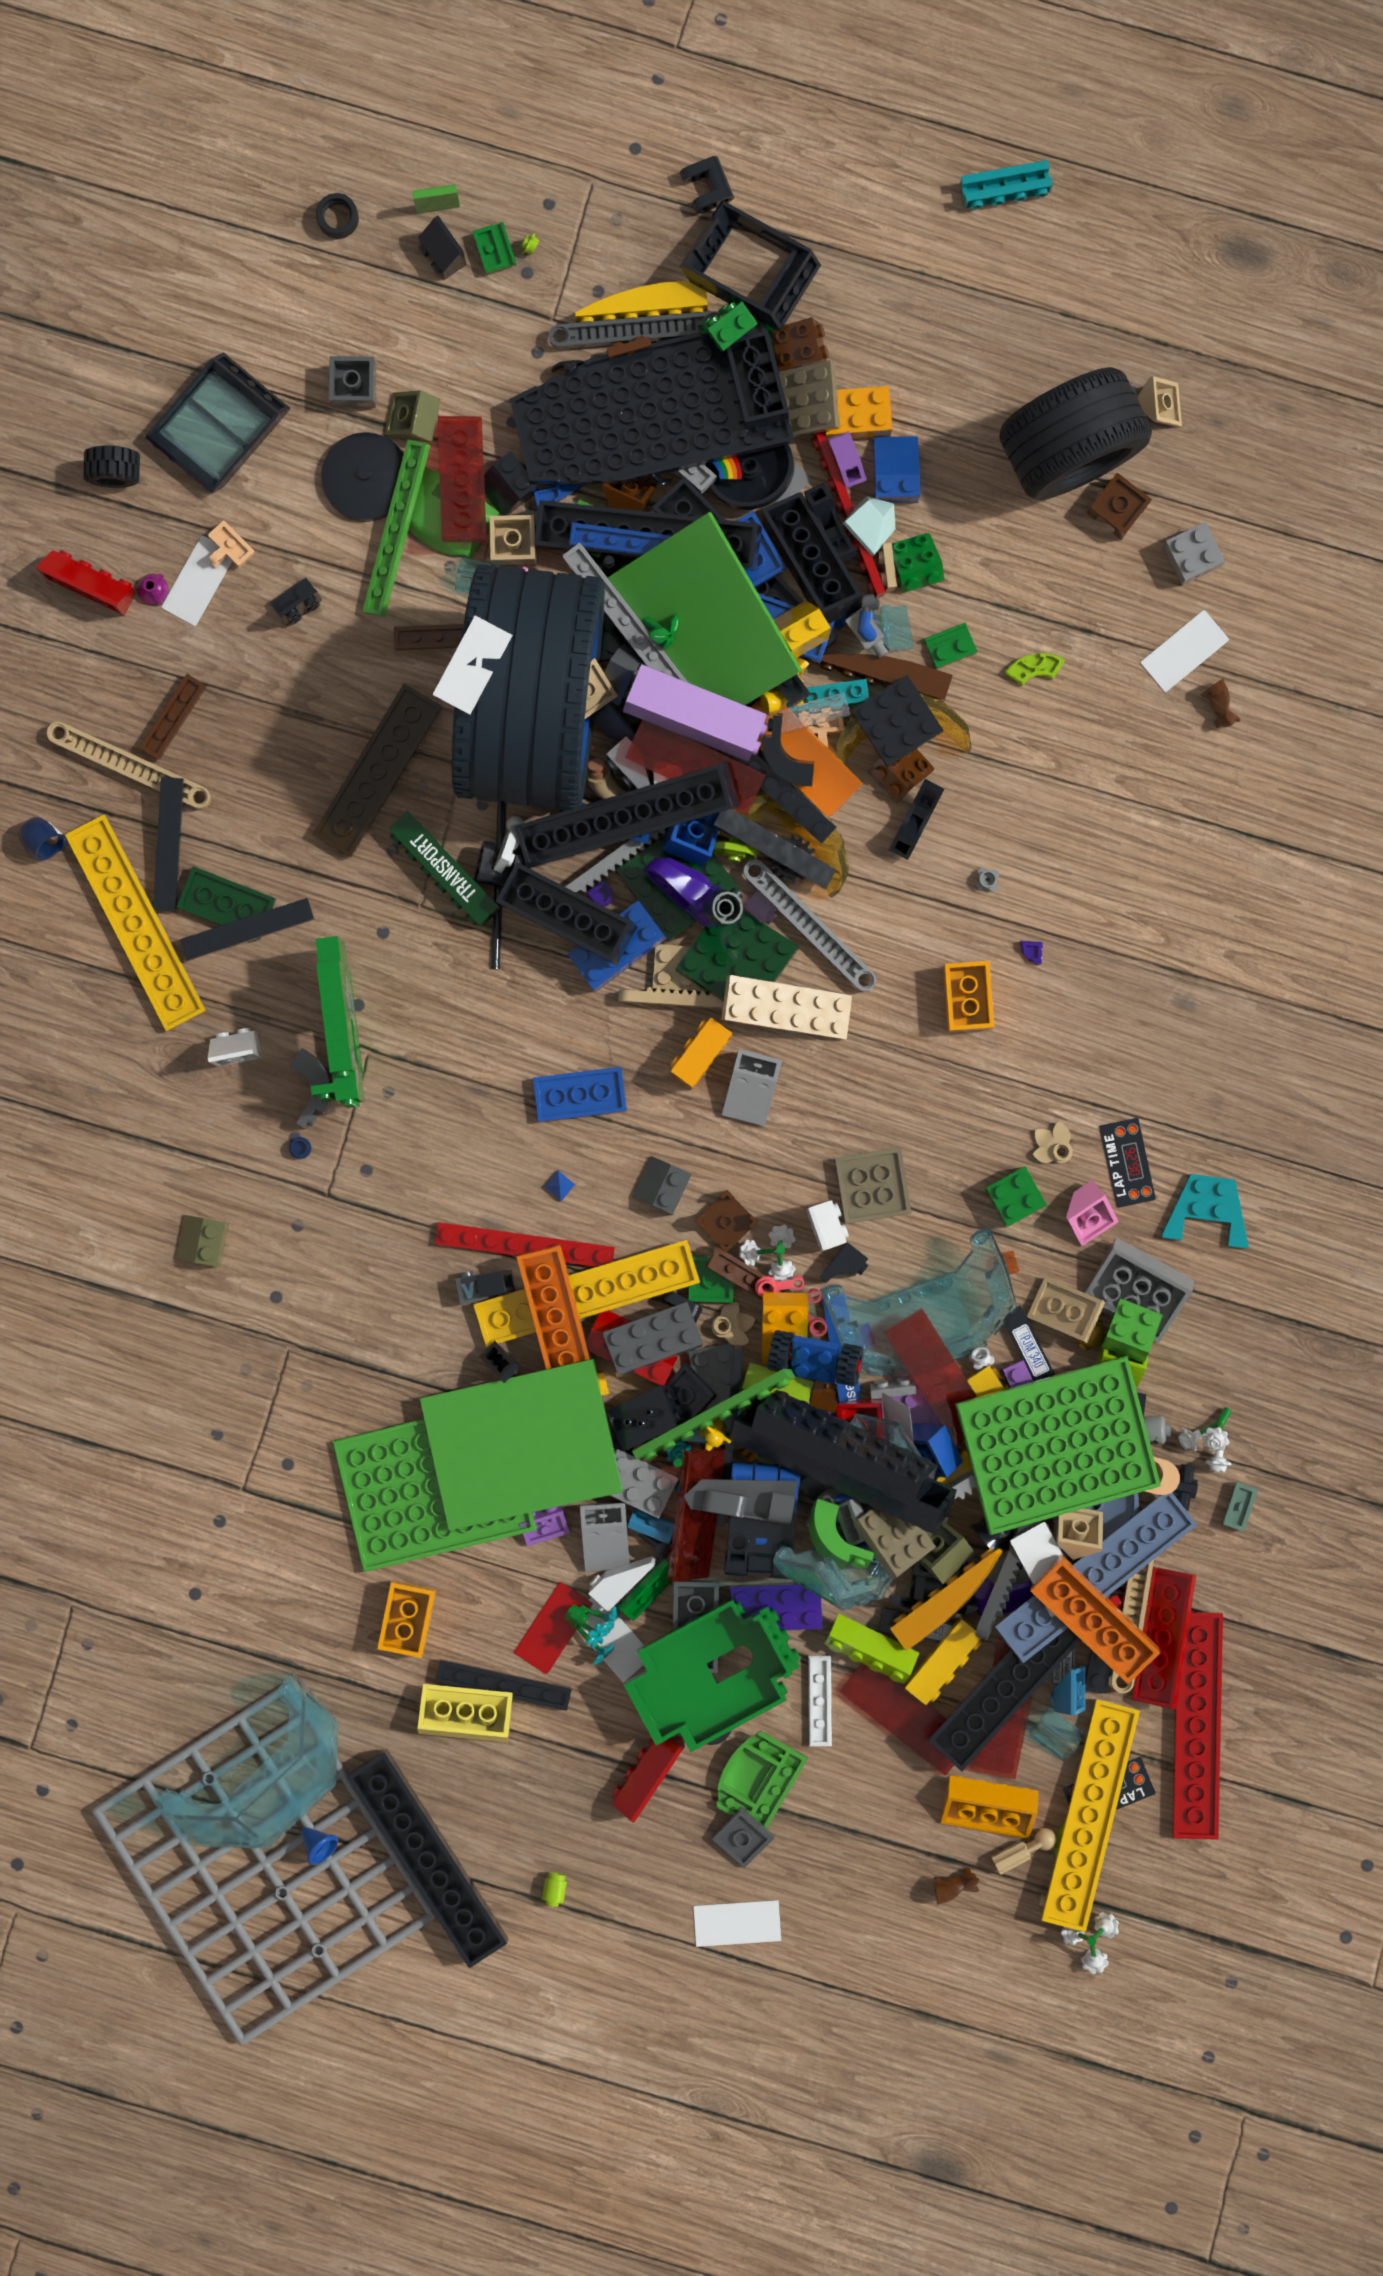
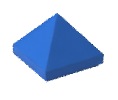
[544,1170,576,1201]

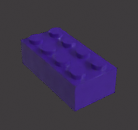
[730,1581,823,1630]

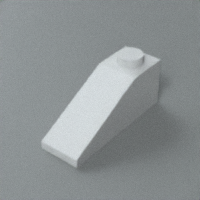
[588,1556,656,1612]

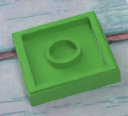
[412,185,460,214]

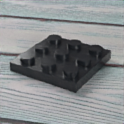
[851,675,944,767]

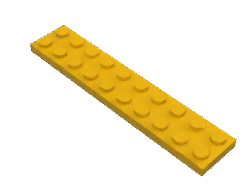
[65,814,207,1032]
[473,1240,700,1347]
[1041,1699,1140,1932]

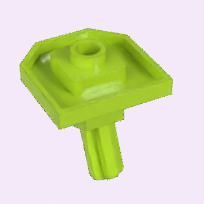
[712,813,758,862]

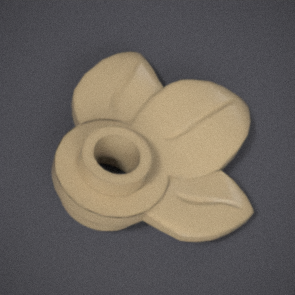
[1033,1121,1073,1163]
[711,1302,755,1346]

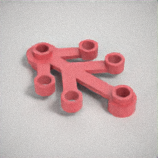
[755,1275,827,1337]

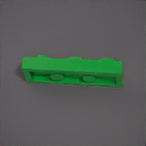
[618,1558,680,1621]

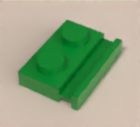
[473,222,517,275]
[924,622,978,670]

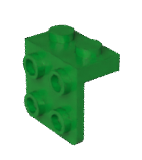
[698,301,758,351]
[892,533,945,593]

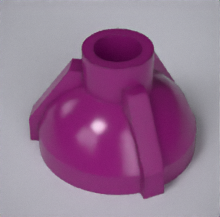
[135,574,169,606]

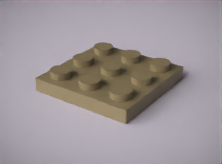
[779,360,840,438]
[835,1148,912,1224]
[853,1507,936,1580]

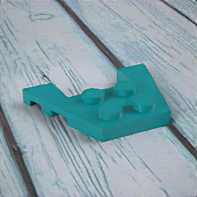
[1161,1174,1249,1249]

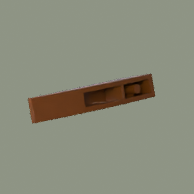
[817,654,953,705]

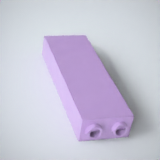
[623,664,768,762]

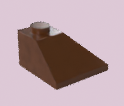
[602,479,657,511]

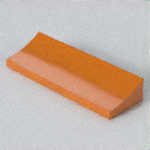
[751,690,863,818]
[517,1245,591,1370]
[1030,1554,1160,1684]

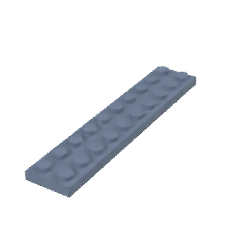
[994,1493,1197,1664]

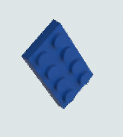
[533,1067,627,1122]

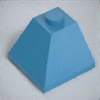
[1050,1665,1085,1716]

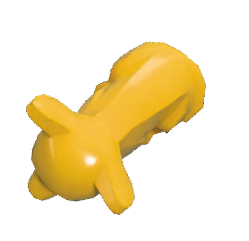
[759,679,804,715]
[699,1419,731,1451]

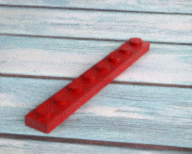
[811,431,885,598]
[435,1222,615,1267]

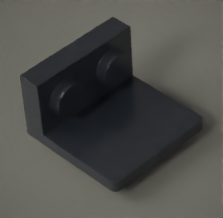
[270,578,322,626]

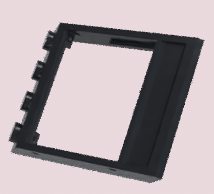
[680,201,821,331]

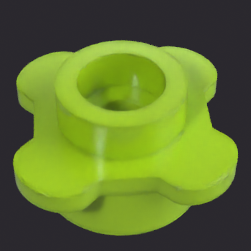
[520,232,539,255]

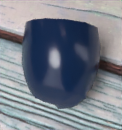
[18,817,67,861]

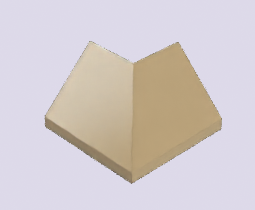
[1137,376,1182,427]
[1052,1509,1103,1560]

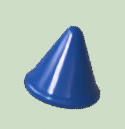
[301,1827,338,1865]

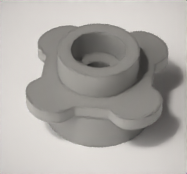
[976,868,999,891]

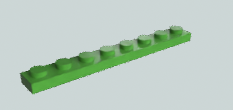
[362,439,431,617]
[632,1369,795,1461]

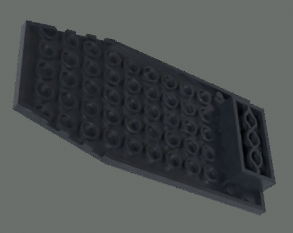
[510,319,794,484]

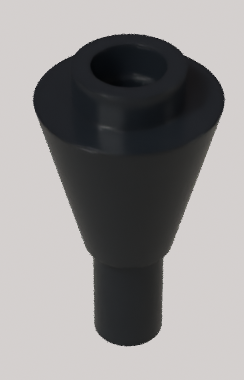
[598,555,620,577]

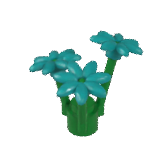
[565,1604,619,1665]

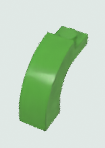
[809,1499,874,1570]

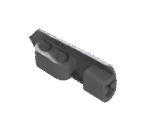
[684,1479,797,1525]

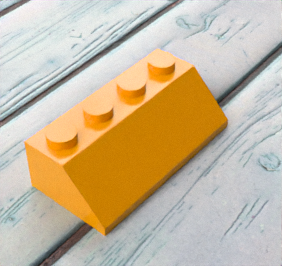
[940,1775,1039,1839]

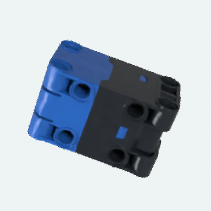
[724,1461,800,1580]

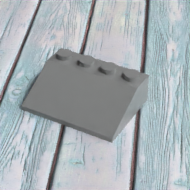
[1084,1237,1195,1343]

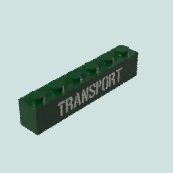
[388,810,501,927]

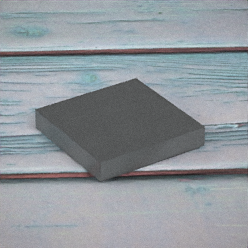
[711,1806,774,1868]

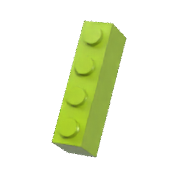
[823,1613,919,1683]

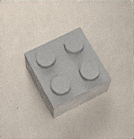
[1162,522,1225,586]

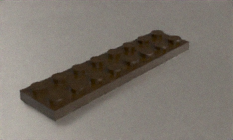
[312,684,442,858]

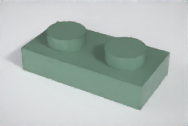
[1222,1482,1258,1531]

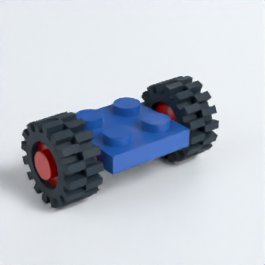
[768,1330,864,1387]

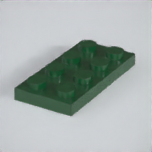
[177,866,277,940]

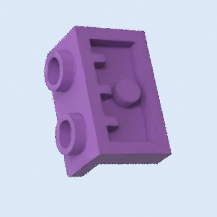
[519,1506,570,1546]

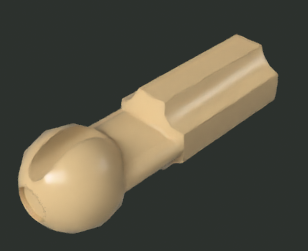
[991,1828,1057,1875]

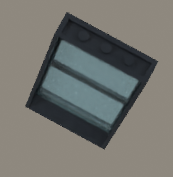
[145,352,290,494]

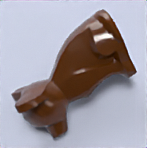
[1201,679,1241,728]
[934,1867,979,1905]

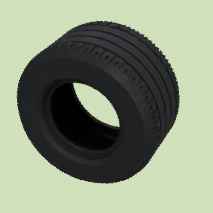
[999,367,1152,500]

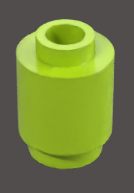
[542,1872,567,1907]

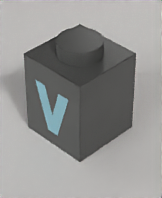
[455,1271,483,1305]

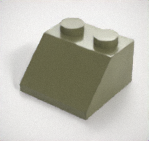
[384,390,441,442]
[176,1215,229,1267]
[918,1521,975,1584]

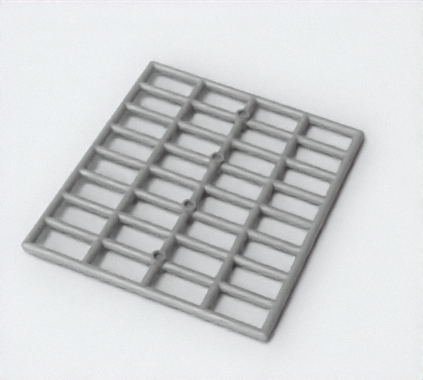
[92,1683,436,2045]

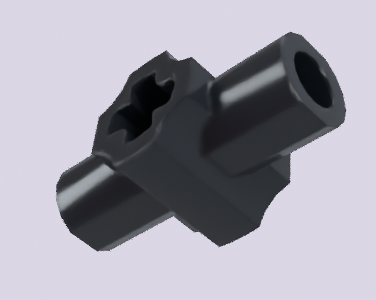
[1172,1464,1198,1511]

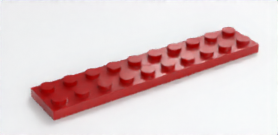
[1172,1612,1223,1840]

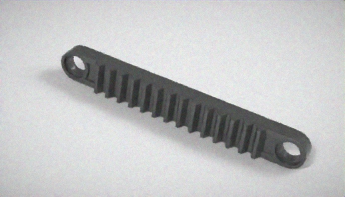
[549,311,719,349]
[975,1521,1039,1640]

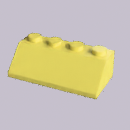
[418,1684,513,1743]

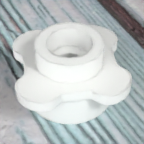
[969,1347,995,1370]

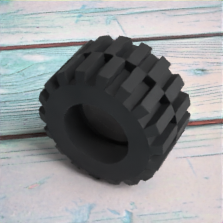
[83,445,140,488]

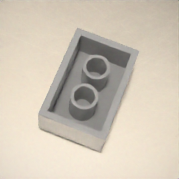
[611,1447,679,1519]

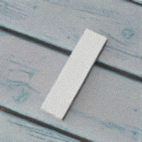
[808,1655,832,1746]

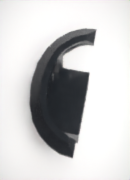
[889,1561,978,1615]

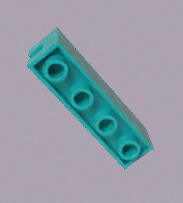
[960,160,1053,210]

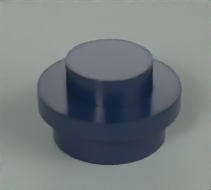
[289,1137,312,1159]

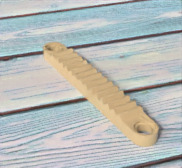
[47,722,211,809]
[618,987,723,1010]
[1110,1560,1154,1693]

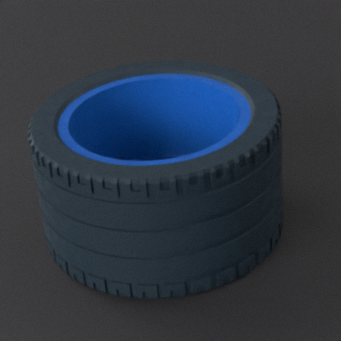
[451,564,605,811]

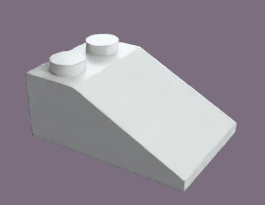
[208,1028,262,1067]
[806,1200,849,1251]

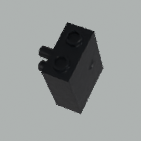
[607,1385,684,1452]

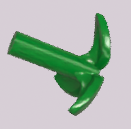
[642,614,679,650]

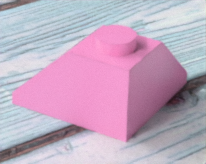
[1066,1180,1119,1246]

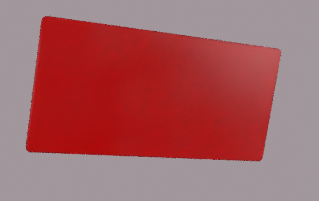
[514,1582,593,1674]

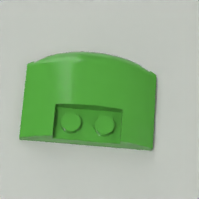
[408,466,500,558]
[717,1731,808,1828]

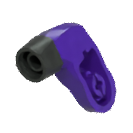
[643,857,743,928]

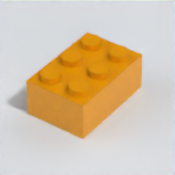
[824,386,892,440]
[943,961,994,1032]
[670,1018,732,1090]
[761,1292,809,1365]
[377,1580,437,1658]

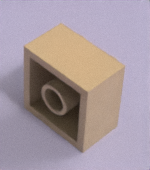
[490,515,536,566]

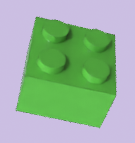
[1101,1298,1162,1363]

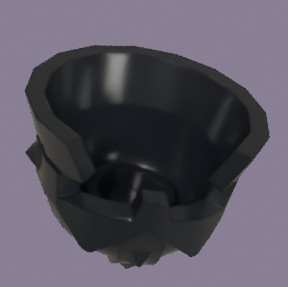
[970,1518,1014,1560]

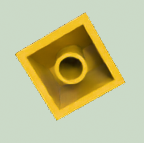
[773,601,831,658]

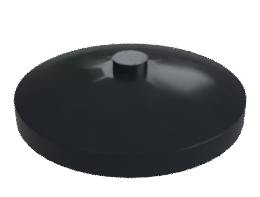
[321,432,404,522]
[706,444,795,510]

